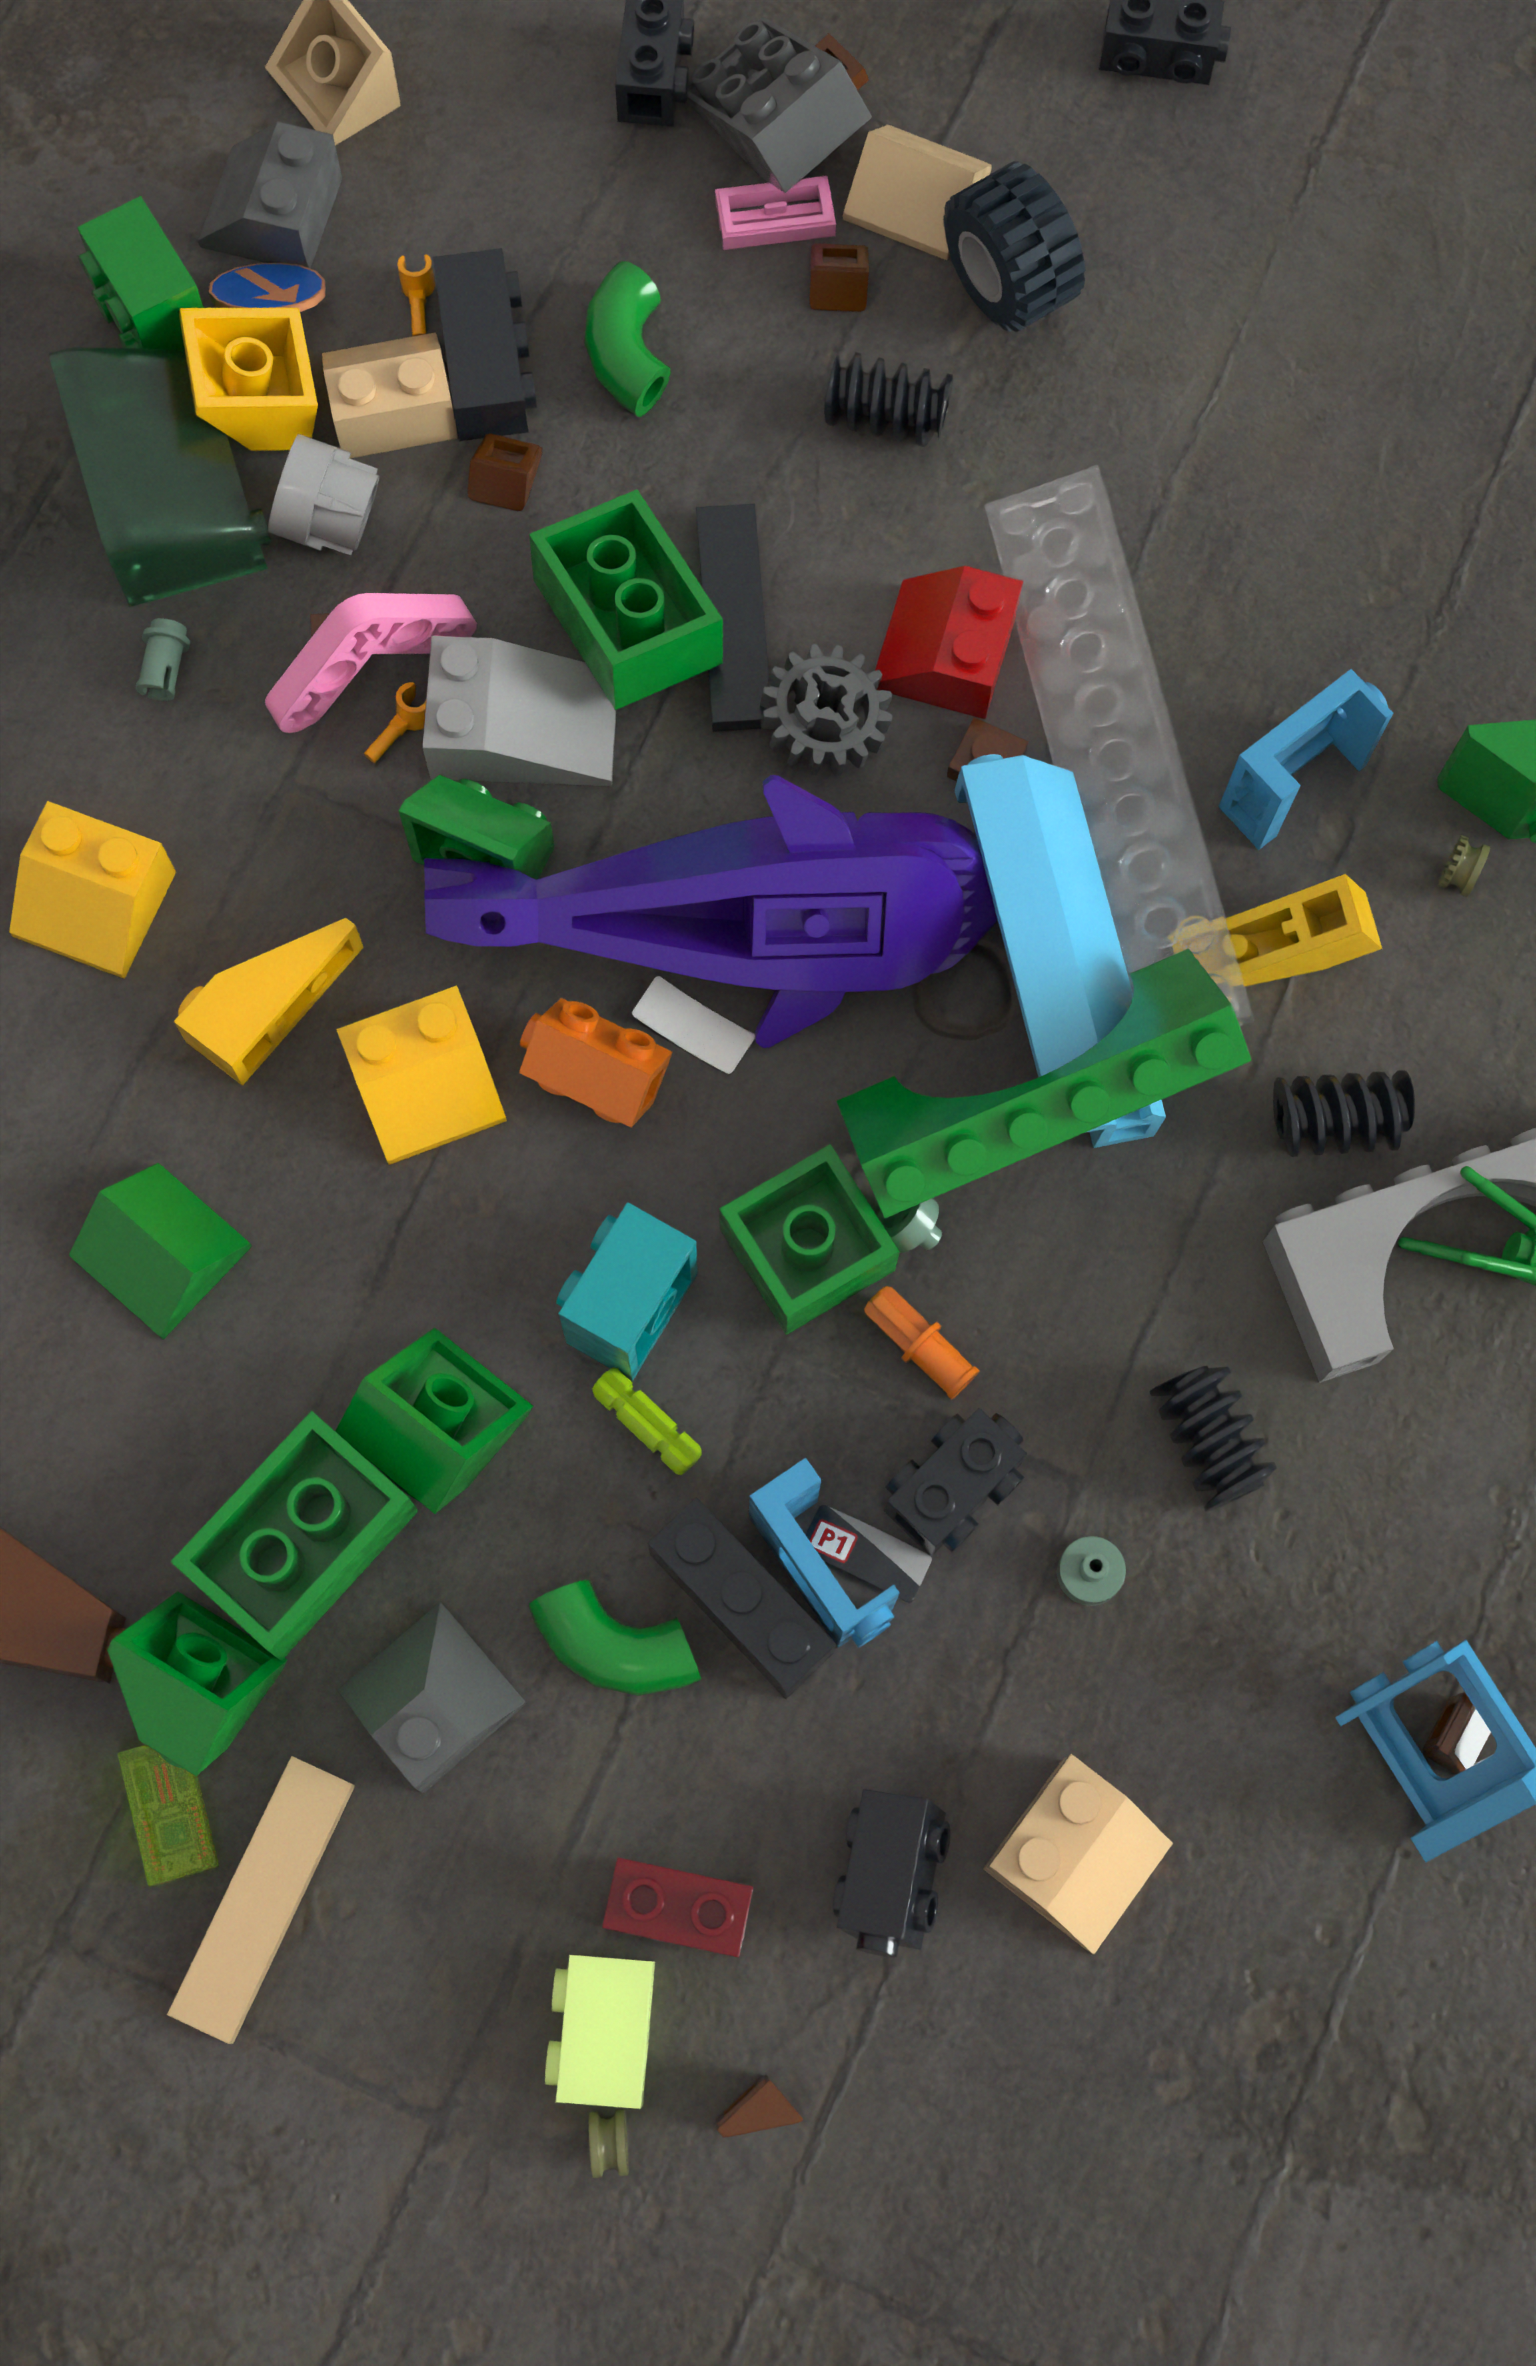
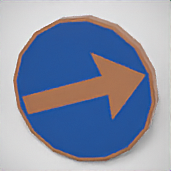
[209,263,326,312]

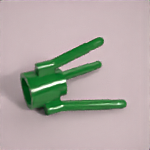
[1398,1166,1536,1286]

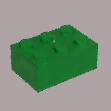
[529,489,723,710]
[170,1410,418,1661]

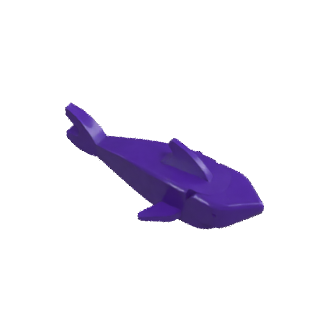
[424,775,998,1048]

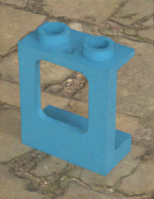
[1218,669,1393,850]
[749,1458,900,1648]
[1335,1640,1536,1862]

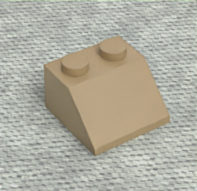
[322,332,458,458]
[983,1754,1173,1955]

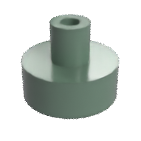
[877,1198,942,1253]
[1057,1536,1126,1606]

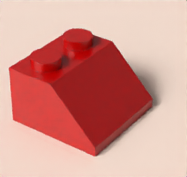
[875,566,1023,719]

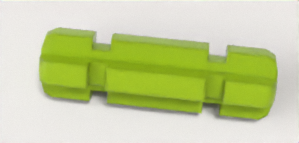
[592,1367,702,1475]

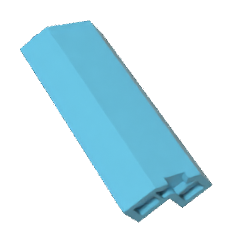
[955,754,1166,1148]

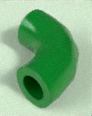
[584,261,671,417]
[528,1580,702,1696]

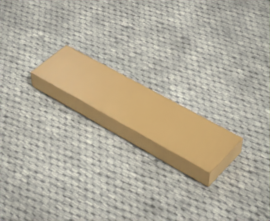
[167,1756,355,2044]

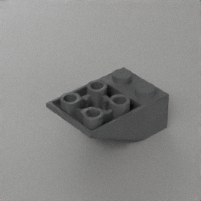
[686,17,872,193]

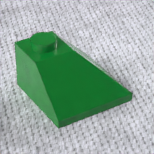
[107,1591,288,1776]

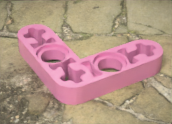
[265,593,477,733]

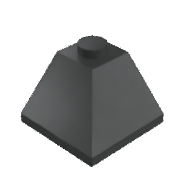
[337,1601,527,1793]

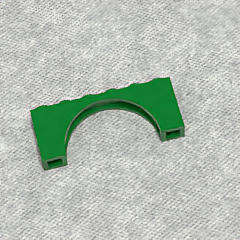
[837,948,1252,1218]

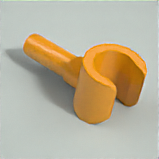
[397,254,435,337]
[364,682,427,763]

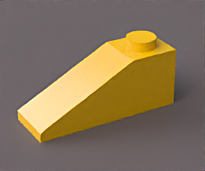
[1171,874,1382,991]
[174,918,364,1086]

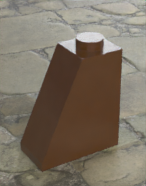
[0,1527,126,1683]

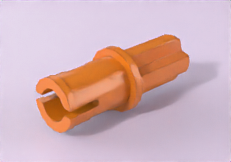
[864,1286,980,1400]

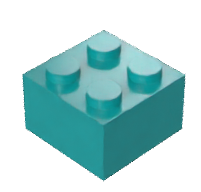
[556,1202,698,1381]

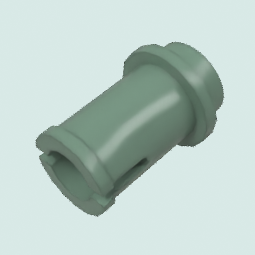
[135,618,190,701]

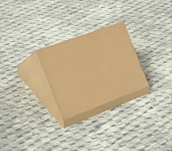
[265,0,401,145]
[843,125,992,260]

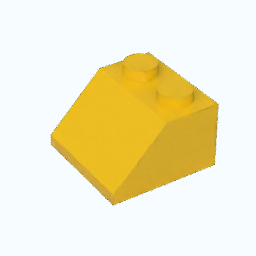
[179,308,318,451]
[9,801,176,979]
[336,985,507,1165]

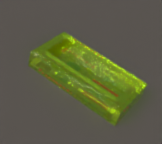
[118,1745,219,1887]

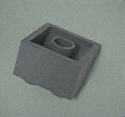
[198,122,342,269]

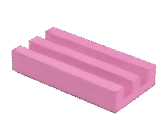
[715,176,836,250]

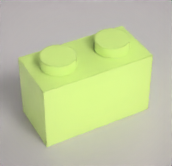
[545,1955,655,2109]

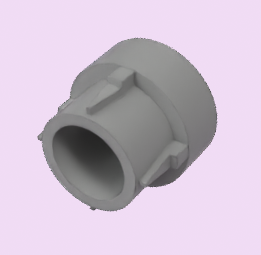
[268,434,379,555]

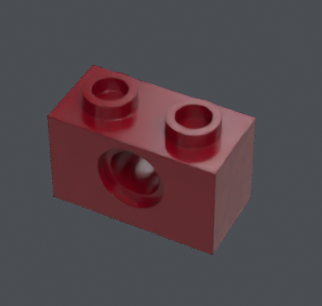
[602,1857,753,1958]

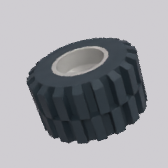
[943,161,1085,332]

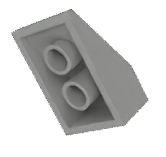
[423,636,616,786]

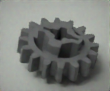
[760,644,893,776]

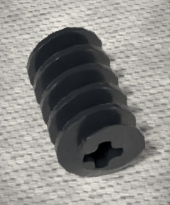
[824,352,953,447]
[1273,1070,1415,1157]
[1149,1366,1277,1512]

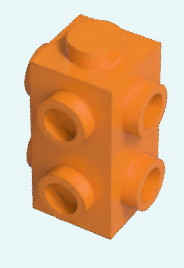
[519,998,673,1128]

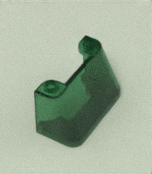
[49,347,272,607]

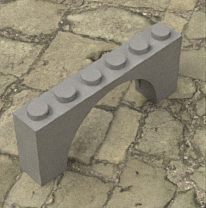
[1263,1128,1536,1383]

